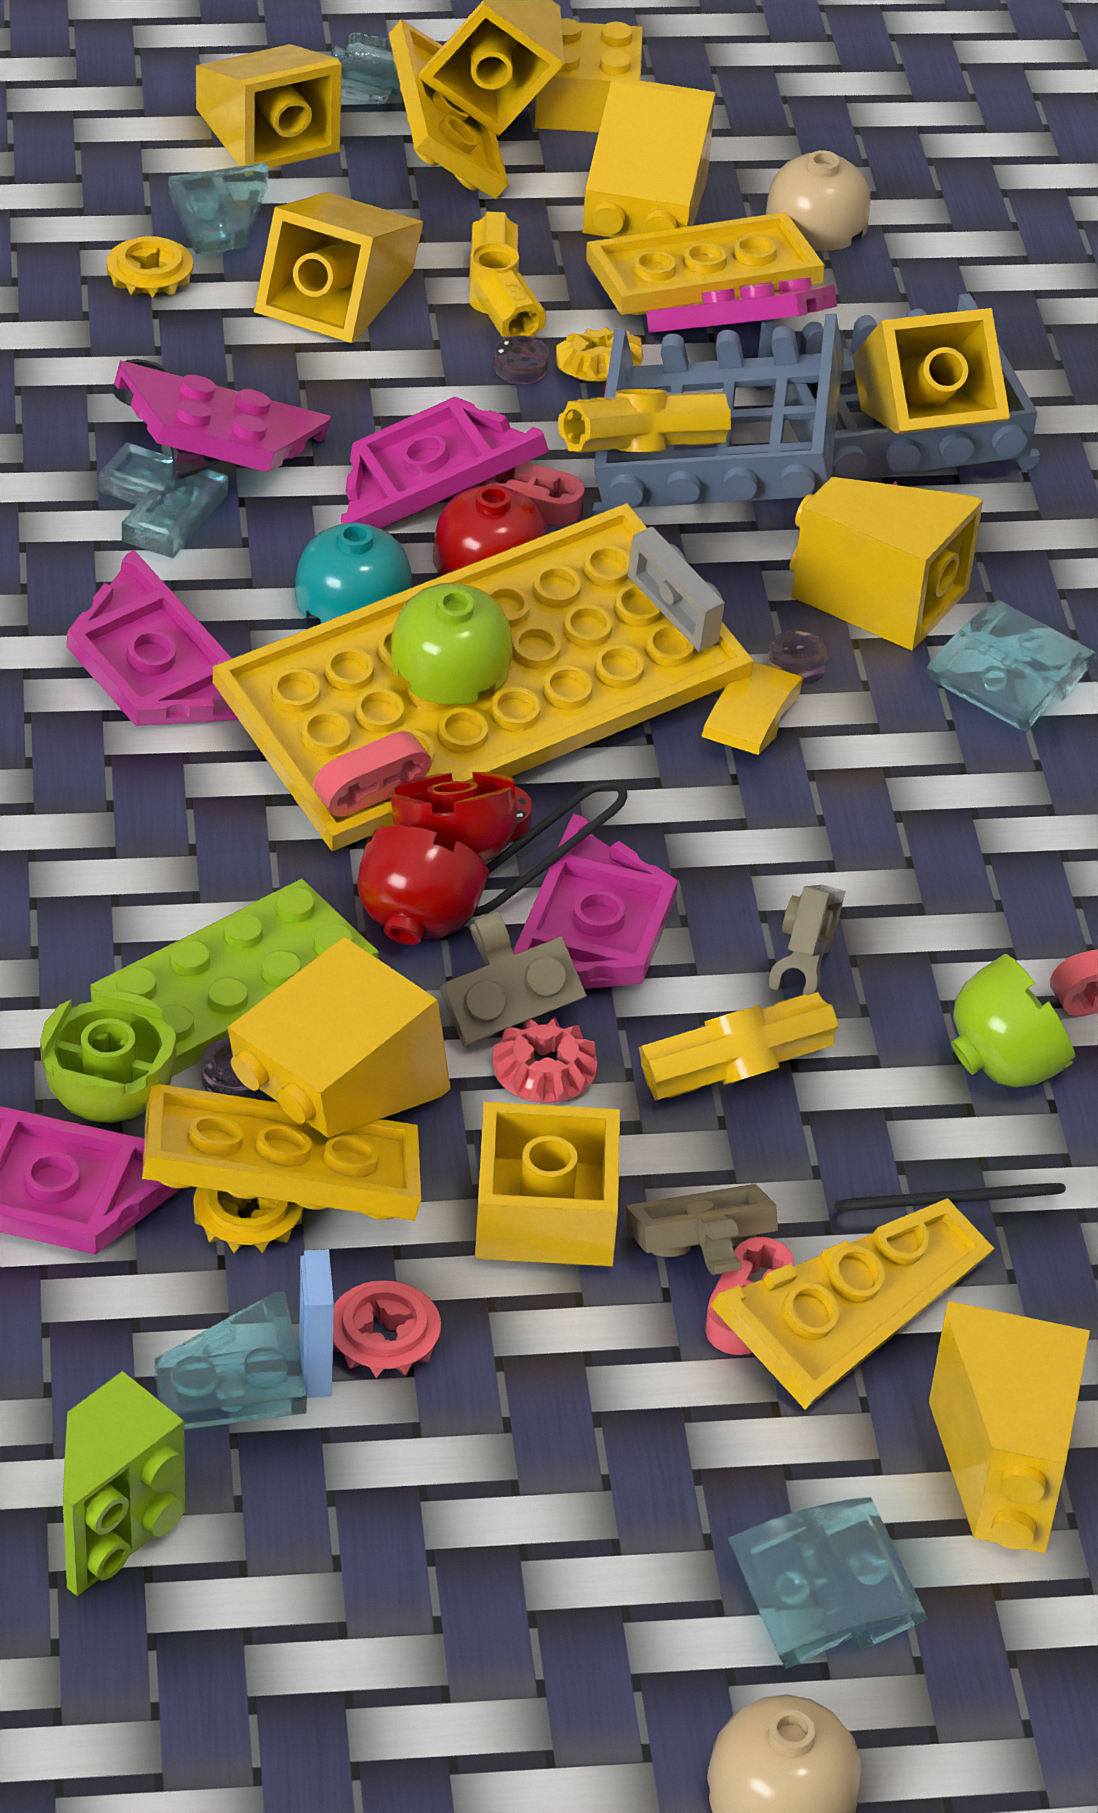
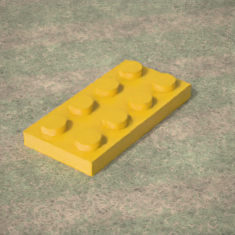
[388,20,509,199]
[586,212,824,315]
[142,1084,421,1221]

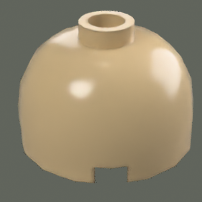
[766,151,871,251]
[707,1694,862,1813]

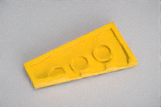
[710,1198,995,1410]

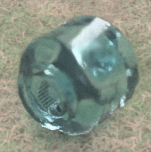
[331,32,400,104]

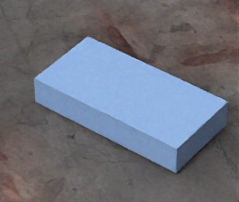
[299,1249,334,1398]

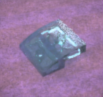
[927,600,1096,733]
[728,1497,928,1669]

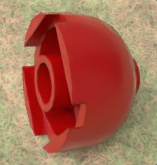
[433,485,548,576]
[391,772,517,862]
[357,825,489,945]

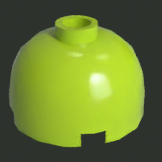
[391,583,512,704]
[951,954,1075,1088]
[40,990,177,1123]

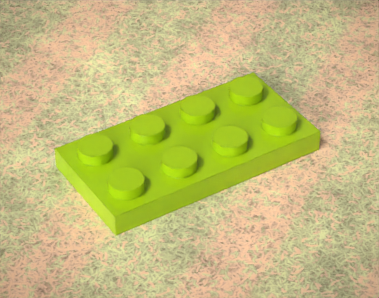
[91,879,379,1077]

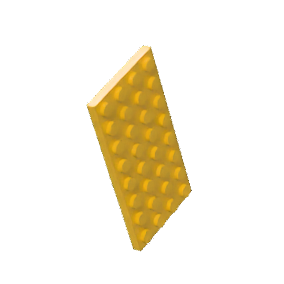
[212,503,754,851]

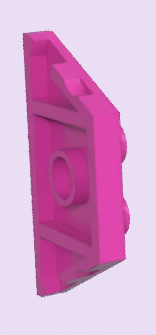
[646,277,837,333]
[114,360,331,472]
[341,397,549,529]
[66,550,239,726]
[513,814,678,989]
[0,1106,181,1254]

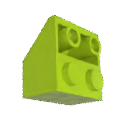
[63,1371,185,1597]

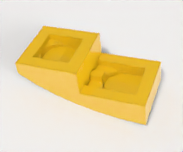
[702,662,804,755]

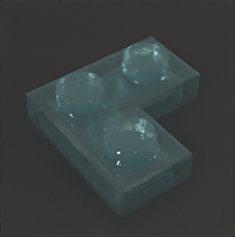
[99,442,228,559]

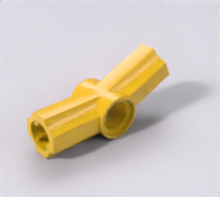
[468,212,546,345]
[558,389,731,452]
[638,992,839,1101]

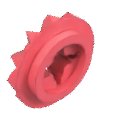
[492,1016,598,1103]
[333,1281,441,1378]

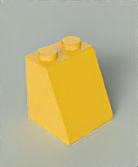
[418,0,565,136]
[196,44,342,174]
[582,76,716,238]
[254,192,423,343]
[852,308,1010,434]
[790,477,983,651]
[227,936,451,1138]
[929,1301,1090,1554]

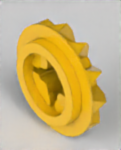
[107,236,193,298]
[556,327,644,381]
[193,1187,303,1253]

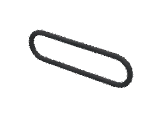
[472,780,628,917]
[834,1183,1066,1211]

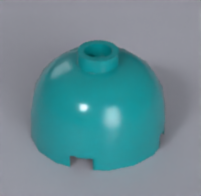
[295,522,413,624]

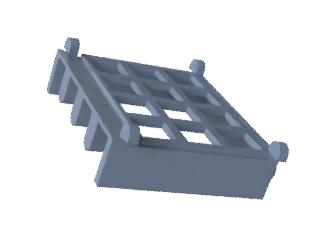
[754,293,1040,480]
[593,314,855,516]

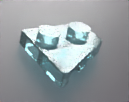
[168,163,268,254]
[154,1291,307,1430]

